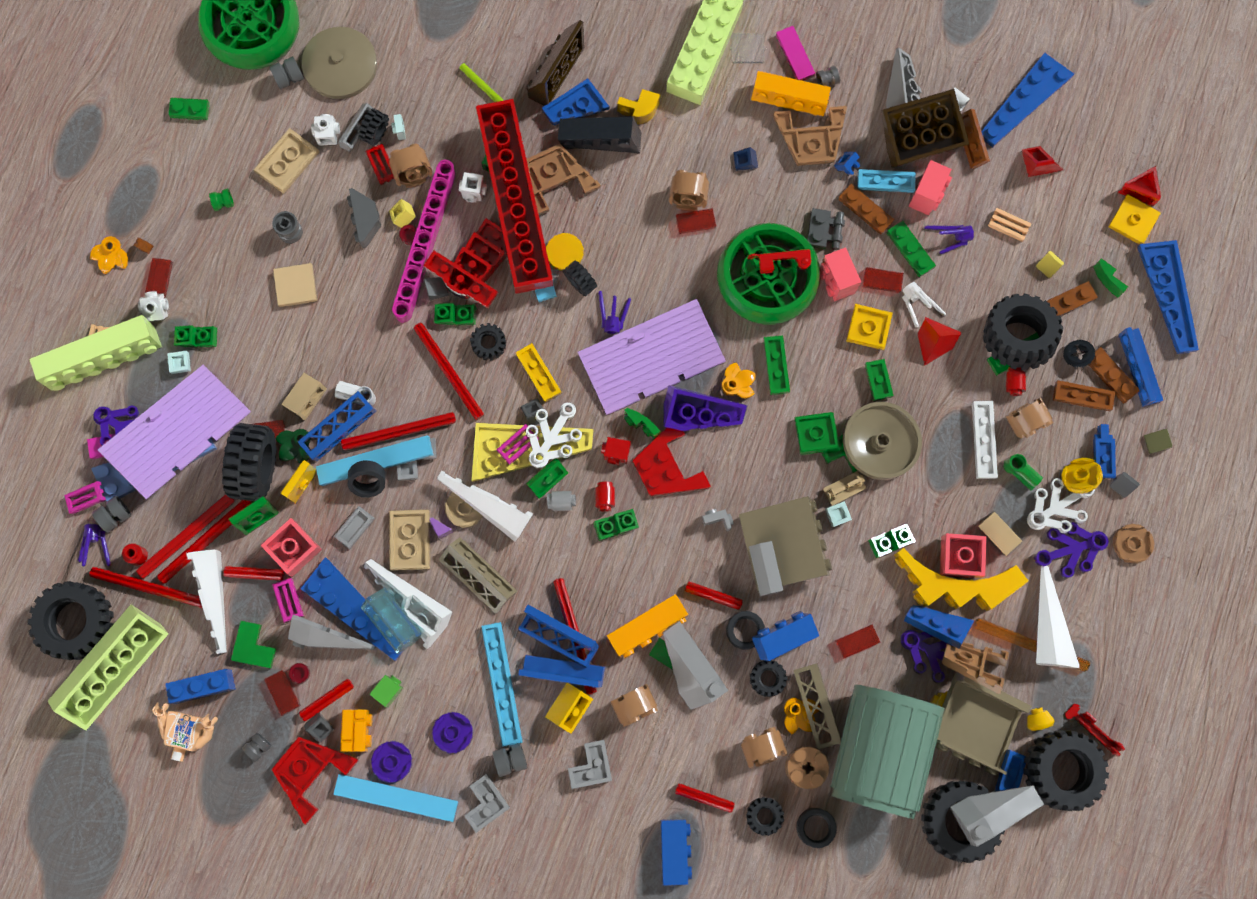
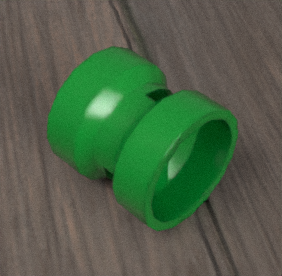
[209,188,234,211]

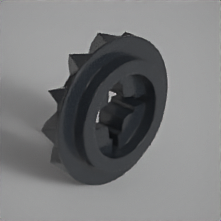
[1063,340,1095,369]

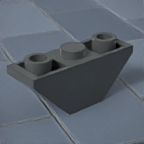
[347,188,381,248]

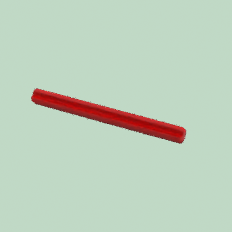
[414,323,484,420]
[341,412,456,450]
[136,494,235,579]
[157,500,253,584]
[89,567,202,608]
[553,578,597,695]

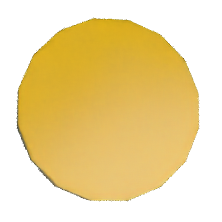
[546,233,584,271]
[1061,458,1103,494]

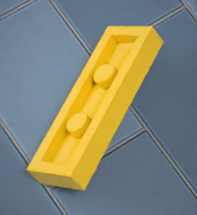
[515,343,562,403]

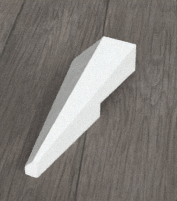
[437,471,533,541]
[187,549,227,654]
[364,559,452,649]
[1036,566,1079,668]

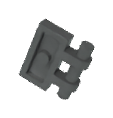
[807,208,845,250]

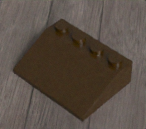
[526,20,585,106]
[881,89,969,168]

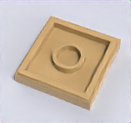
[273,263,317,307]

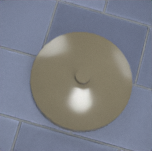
[302,27,377,99]
[843,402,922,480]

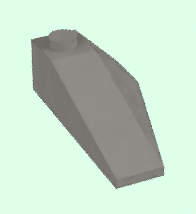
[886,48,922,108]
[288,614,376,650]
[662,621,728,709]
[950,785,1044,846]

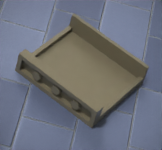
[739,496,832,592]
[936,672,1032,776]

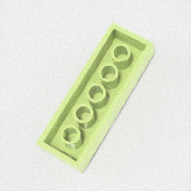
[666,0,744,105]
[29,315,162,391]
[48,605,168,730]

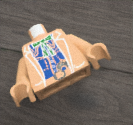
[153,702,218,762]

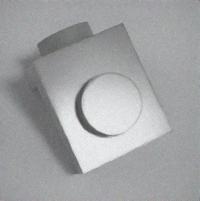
[702,509,733,532]

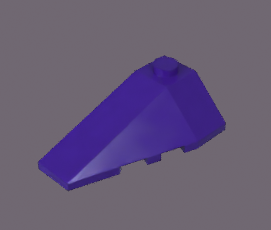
[664,385,747,431]

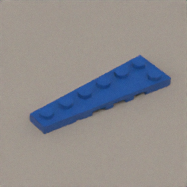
[981,53,1074,147]
[1137,240,1199,354]
[301,557,408,661]

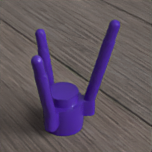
[924,225,974,254]
[598,291,631,334]
[78,524,111,567]

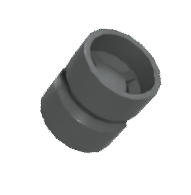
[269,56,304,90]
[272,211,303,244]
[92,496,132,533]
[493,743,528,777]

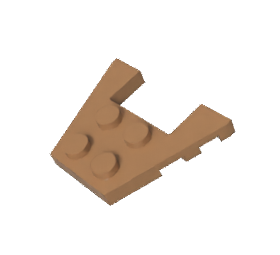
[773,106,847,166]
[527,144,601,216]
[942,642,1009,694]

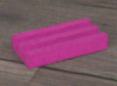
[496,424,539,465]
[64,481,106,514]
[272,578,304,623]

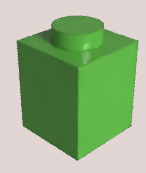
[369,675,403,707]

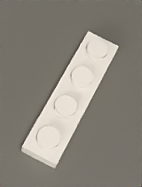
[972,401,998,479]

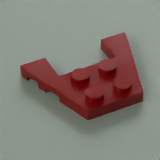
[632,427,711,496]
[271,737,359,825]

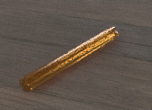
[974,618,1090,671]

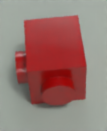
[601,437,631,465]

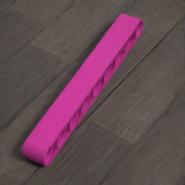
[392,160,456,323]

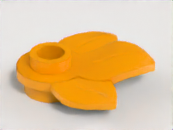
[90,236,128,274]
[721,363,755,399]
[784,698,820,734]

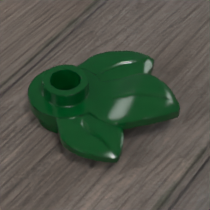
[276,429,311,464]

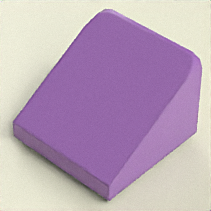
[429,517,453,539]

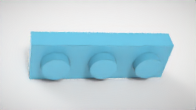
[857,169,915,193]

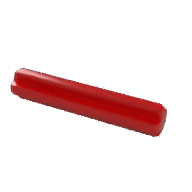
[224,566,284,581]
[685,581,743,610]
[299,679,354,721]
[675,783,735,813]

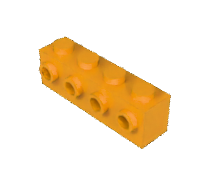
[751,71,831,117]
[607,594,689,659]

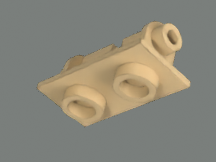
[823,471,866,506]

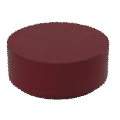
[399,225,417,245]
[289,663,310,684]

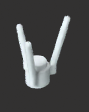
[902,282,946,328]

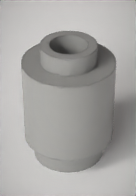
[547,491,576,511]

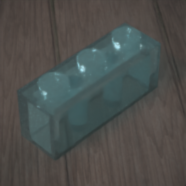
[361,588,422,654]

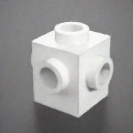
[311,114,340,145]
[459,172,487,202]
[138,291,169,321]

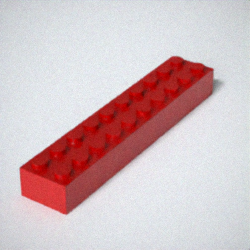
[476,99,553,294]

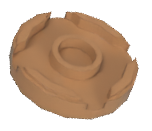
[1113,524,1154,564]

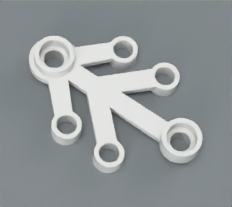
[526,403,582,468]
[1027,478,1095,533]

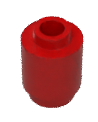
[1006,367,1026,396]
[595,481,615,512]
[122,543,148,566]

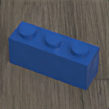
[752,611,819,661]
[165,669,236,704]
[661,819,692,885]

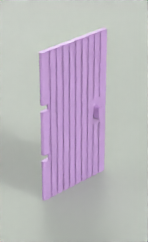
[578,299,726,415]
[98,365,251,499]

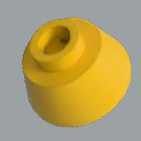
[1027,707,1055,731]

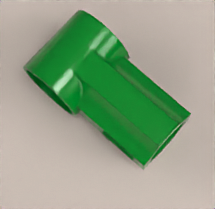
[1003,454,1043,491]

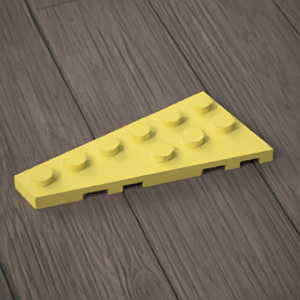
[472,423,593,482]

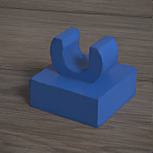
[834,152,860,175]

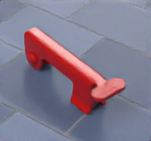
[748,249,811,274]
[1065,704,1125,757]

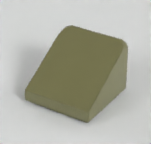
[1144,429,1173,454]

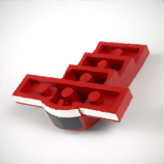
[423,218,507,308]

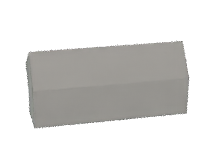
[338,103,374,152]
[749,541,783,596]

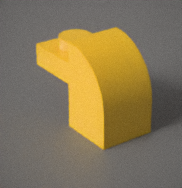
[617,89,660,124]

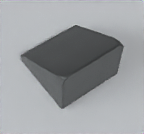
[424,277,449,300]
[520,398,548,426]
[1110,472,1140,498]
[304,712,335,744]

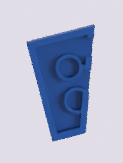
[542,78,610,125]
[904,604,975,649]

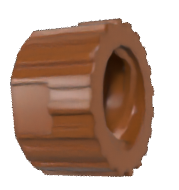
[134,237,154,254]

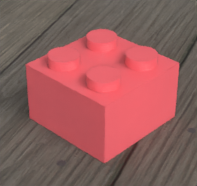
[908,160,952,215]
[820,247,861,302]
[261,518,322,577]
[940,533,986,579]

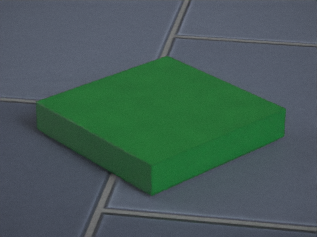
[794,412,840,455]
[229,496,279,535]

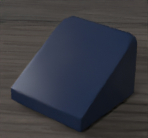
[733,147,758,171]

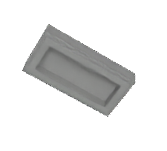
[334,506,375,549]

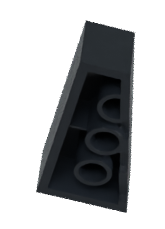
[558,117,642,153]

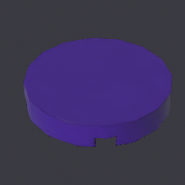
[432,712,473,753]
[371,741,412,783]

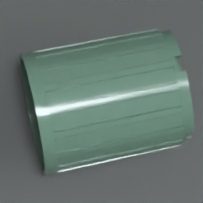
[831,684,945,819]

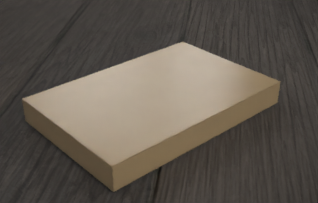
[254,128,320,194]
[389,510,430,571]

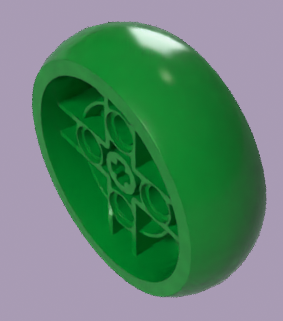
[198,0,300,70]
[717,223,821,325]

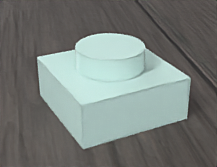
[391,114,406,140]
[168,351,191,374]
[825,501,852,527]

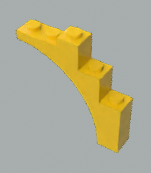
[894,548,1029,611]

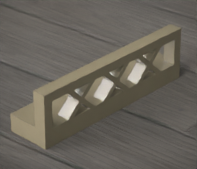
[439,538,517,614]
[793,663,841,750]

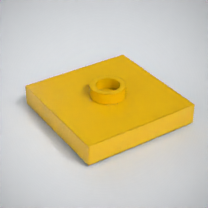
[1108,194,1161,245]
[846,304,893,351]
[281,460,317,504]

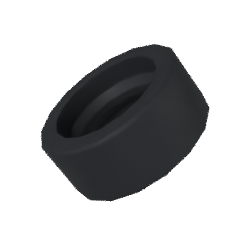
[347,460,386,498]
[726,611,765,650]
[796,808,837,848]

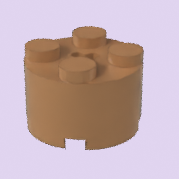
[389,144,433,188]
[669,170,709,211]
[1005,398,1053,439]
[610,684,658,727]
[741,727,788,769]
[785,747,829,789]

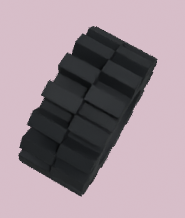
[358,108,389,146]
[563,260,597,297]
[470,323,506,361]
[750,660,787,697]
[746,797,784,836]

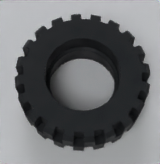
[983,294,1063,370]
[222,423,276,501]
[27,581,114,660]
[1023,731,1109,812]
[921,781,1005,863]

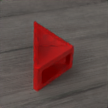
[1022,146,1064,177]
[1118,166,1161,206]
[917,317,961,366]

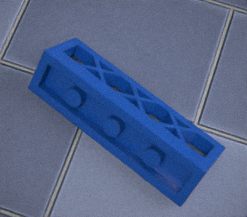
[1118,327,1163,407]
[298,391,377,462]
[518,605,599,668]
[518,655,605,687]

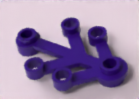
[93,405,139,446]
[1034,522,1108,578]
[900,630,947,683]

